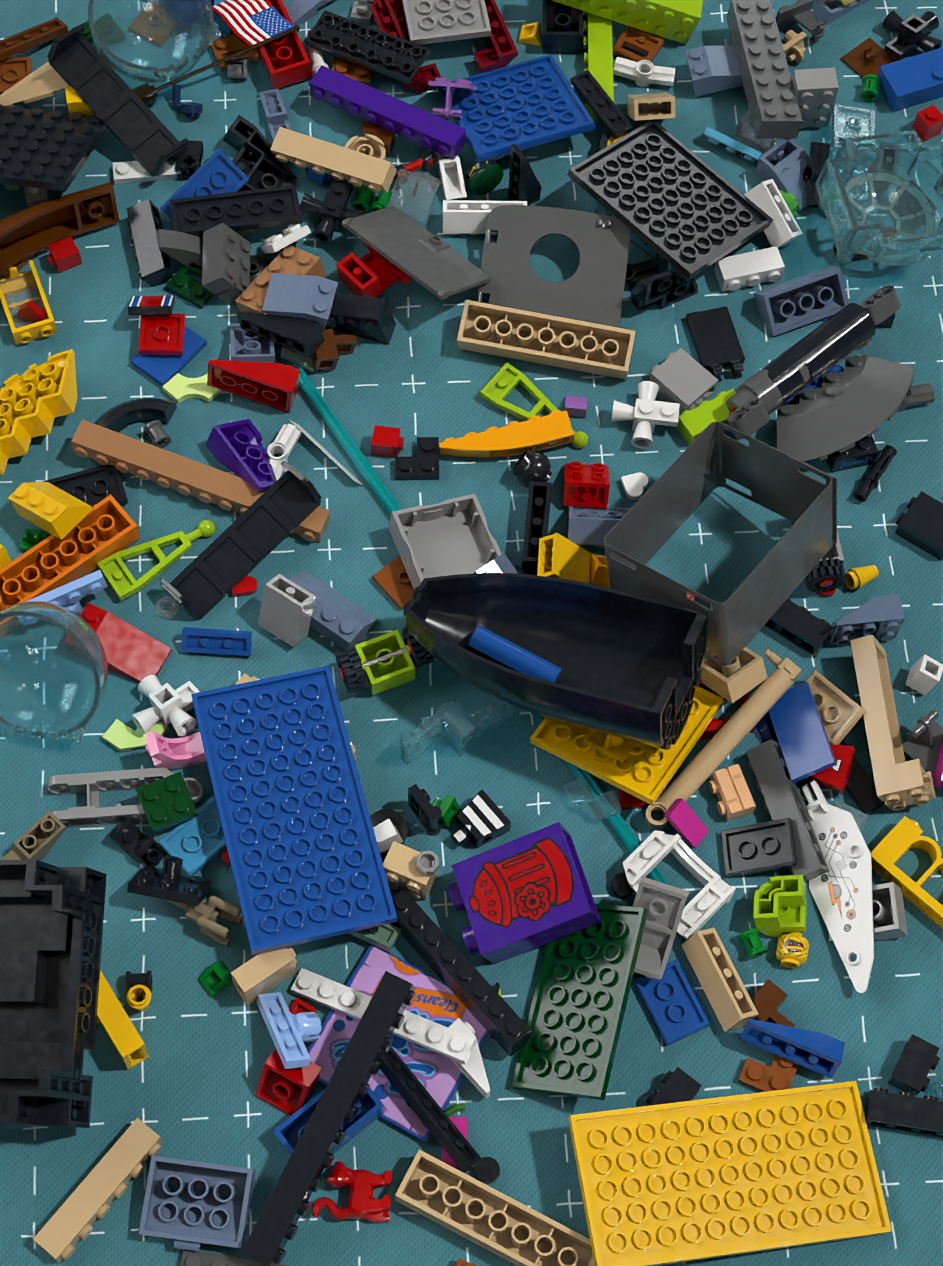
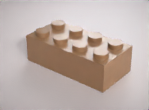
[235,245,327,315]

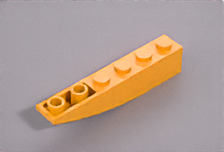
[439,410,574,458]

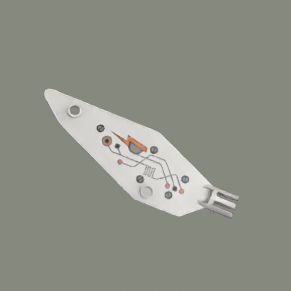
[798,780,874,993]

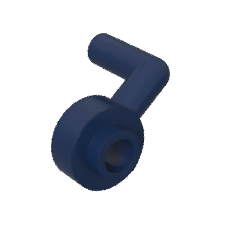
[172,84,203,117]

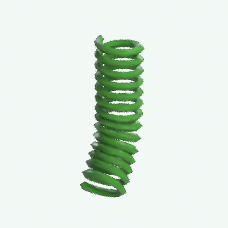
[445,1103,466,1117]

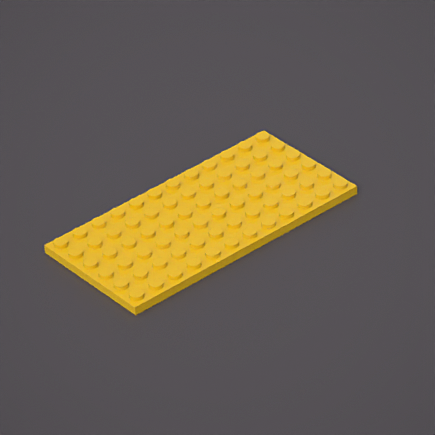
[568,1081,892,1266]

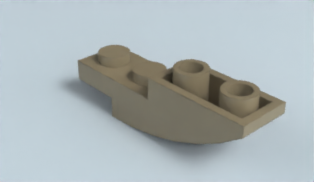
[0,811,66,861]

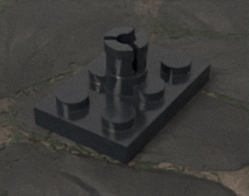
[127,856,211,906]

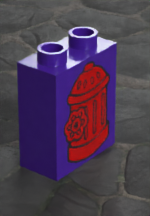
[447,822,602,964]

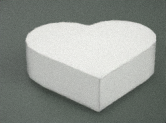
[621,472,648,500]

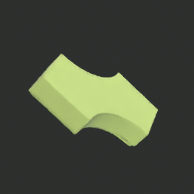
[162,373,223,403]

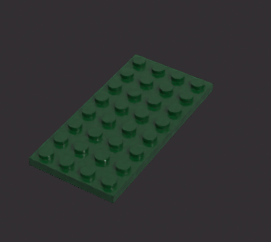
[511,904,648,1100]

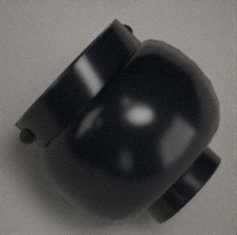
[512,449,553,488]

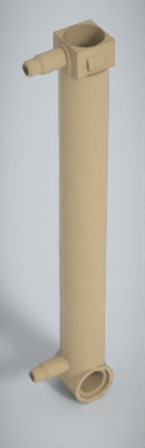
[645,649,802,830]

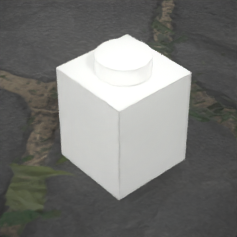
[905,654,943,695]

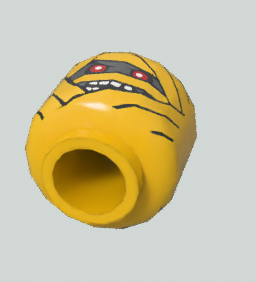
[776,932,809,969]

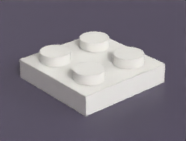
[260,224,311,254]

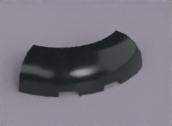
[94,398,177,433]

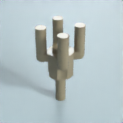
[163,896,243,946]

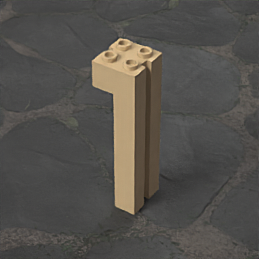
[850,635,936,811]

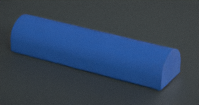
[468,625,562,683]

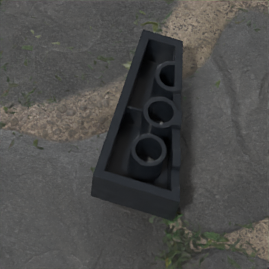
[325,293,396,345]

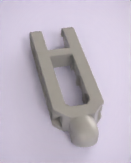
[48,767,203,828]

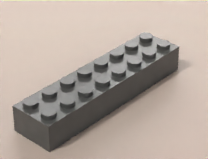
[726,0,803,139]

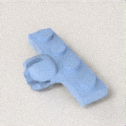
[14,570,108,623]
[256,992,322,1069]

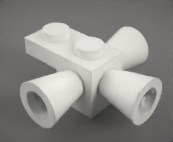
[611,381,680,449]
[131,675,200,736]

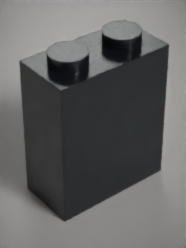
[895,491,943,561]

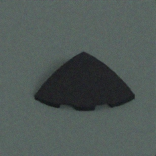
[630,271,698,311]

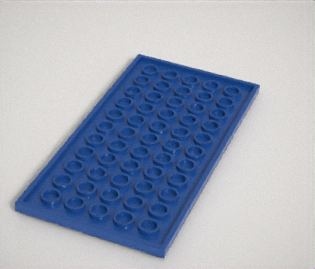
[191,665,397,955]

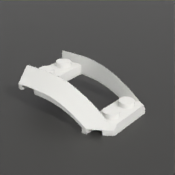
[623,830,736,940]

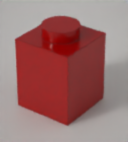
[912,104,943,142]
[46,236,82,273]
[371,425,404,458]

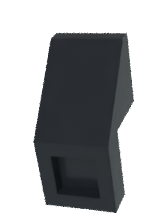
[109,818,167,868]

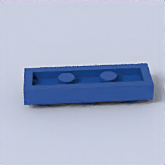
[182,627,252,656]

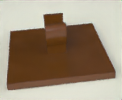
[841,37,896,83]

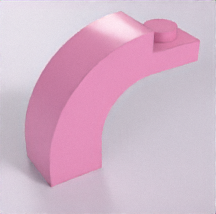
[145,731,206,769]

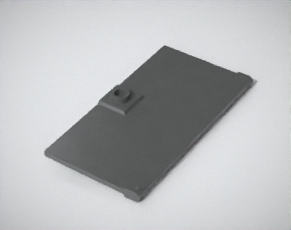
[342,206,491,300]

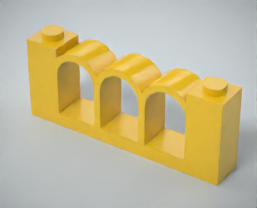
[871,816,943,929]

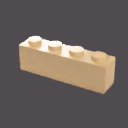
[681,928,759,1032]

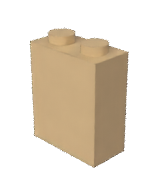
[627,92,676,121]
[231,946,297,1006]

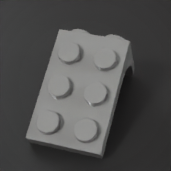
[633,876,689,980]

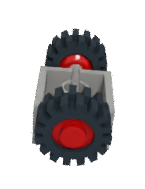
[790,522,846,592]

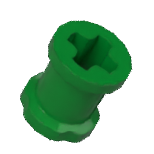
[860,74,880,102]
[351,185,375,213]
[738,928,768,960]

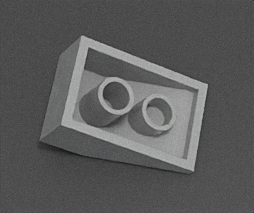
[828,882,908,942]

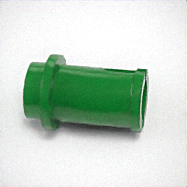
[371,190,392,212]

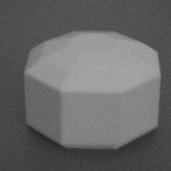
[416,850,439,876]

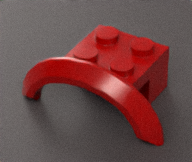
[336,241,412,297]

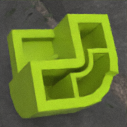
[754,875,807,937]

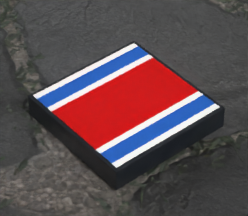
[128,295,175,315]

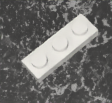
[113,161,177,185]

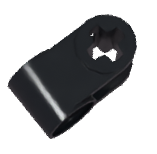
[180,140,203,180]

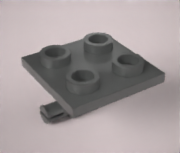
[775,0,826,43]
[902,709,943,779]

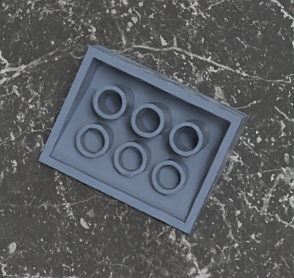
[139,1155,256,1248]

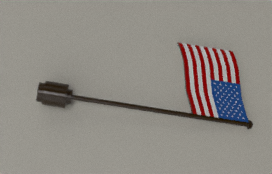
[132,0,300,106]

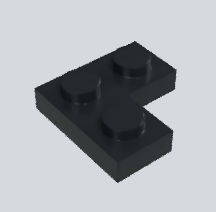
[395,437,439,480]

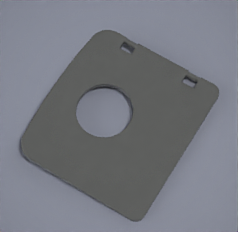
[476,205,631,328]

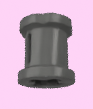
[143,420,171,449]

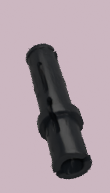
[854,445,897,502]

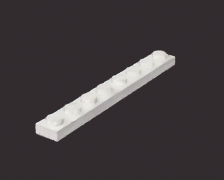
[291,968,477,1064]

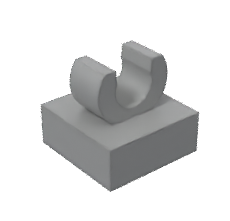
[350,0,373,25]

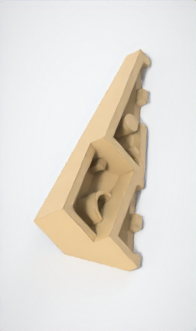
[0,62,69,107]

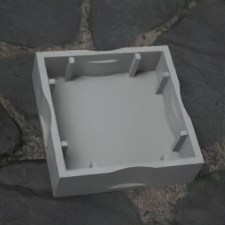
[388,494,501,590]

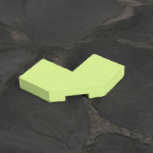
[102,719,169,752]

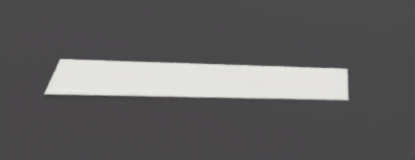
[290,420,364,486]

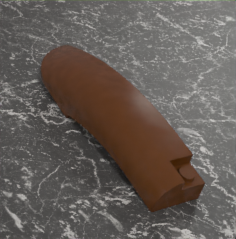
[0,182,120,275]

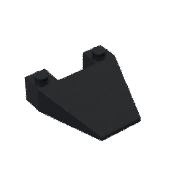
[202,115,297,192]

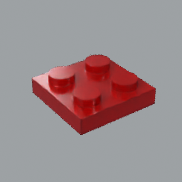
[139,314,186,355]

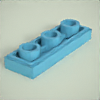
[704,127,764,163]

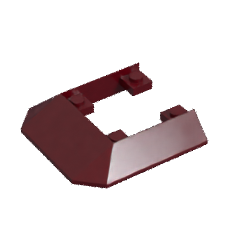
[371,0,518,94]

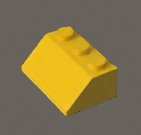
[8,482,93,540]

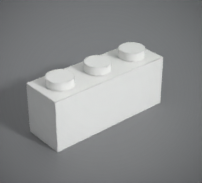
[744,179,803,248]
[714,246,785,292]

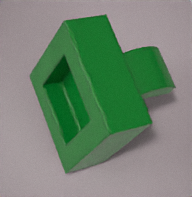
[20,528,48,553]
[431,795,461,828]

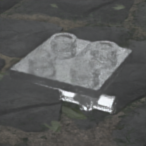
[388,169,441,223]

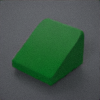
[198,961,233,997]

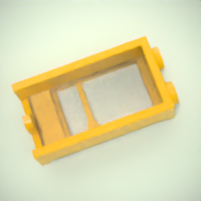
[0,260,57,345]

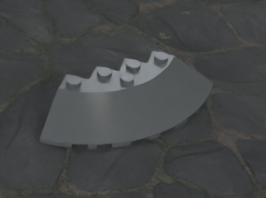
[776,355,914,463]

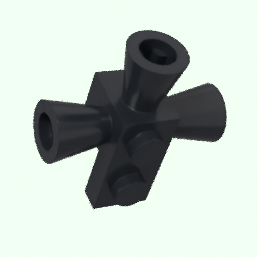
[882,11,942,61]
[300,179,366,244]

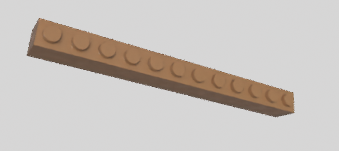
[71,420,330,543]

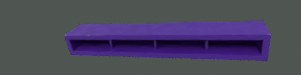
[309,65,466,159]

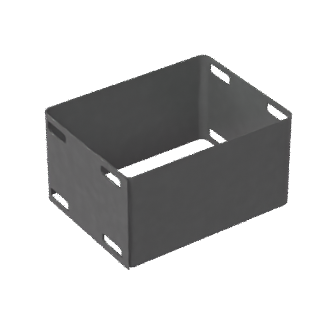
[604,422,837,666]

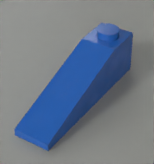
[739,1019,845,1079]

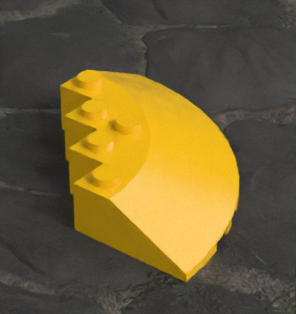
[0,349,78,476]

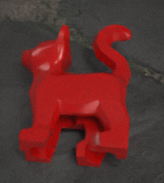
[311,1161,392,1223]

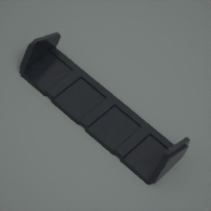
[47,24,189,177]
[160,461,322,620]

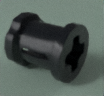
[125,970,153,993]

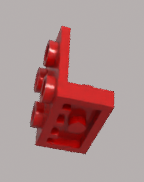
[563,461,610,508]

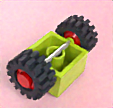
[335,628,435,696]

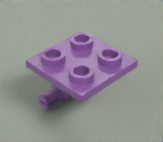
[428,77,477,120]

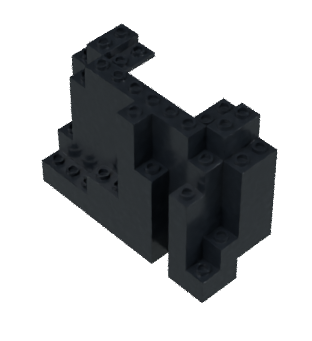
[0,859,107,1128]

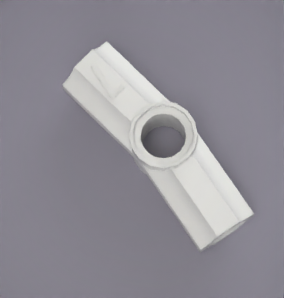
[613,57,675,87]
[267,424,301,480]

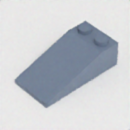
[685,45,743,97]

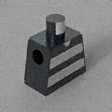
[451,789,511,848]

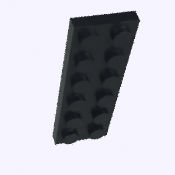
[169,185,302,236]

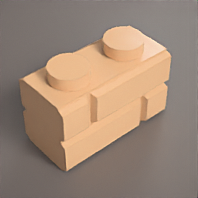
[708,764,756,822]

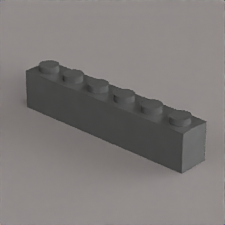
[746,739,830,882]

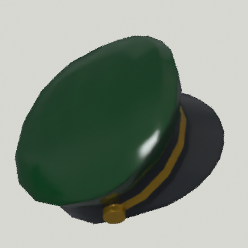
[465,160,504,195]

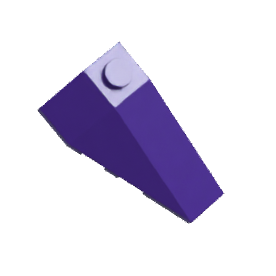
[206,419,277,491]

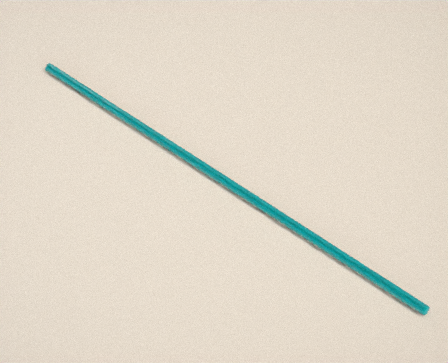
[281,357,685,907]

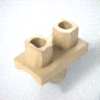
[782,30,807,63]

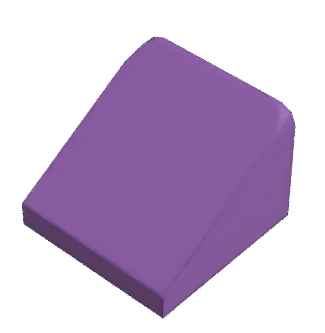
[564,395,588,418]

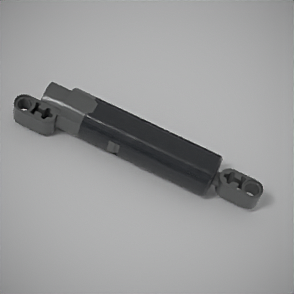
[725,285,901,440]

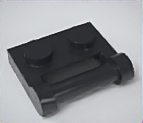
[408,784,442,836]

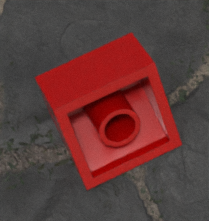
[254,1049,322,1116]

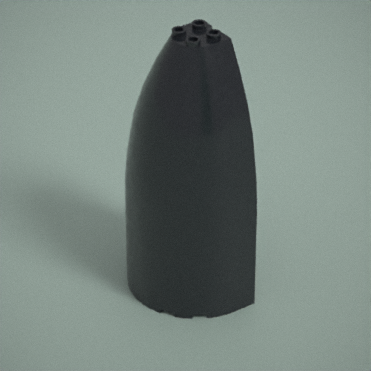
[403,573,708,750]

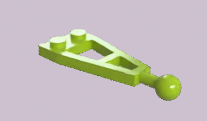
[480,363,588,449]
[97,520,216,601]

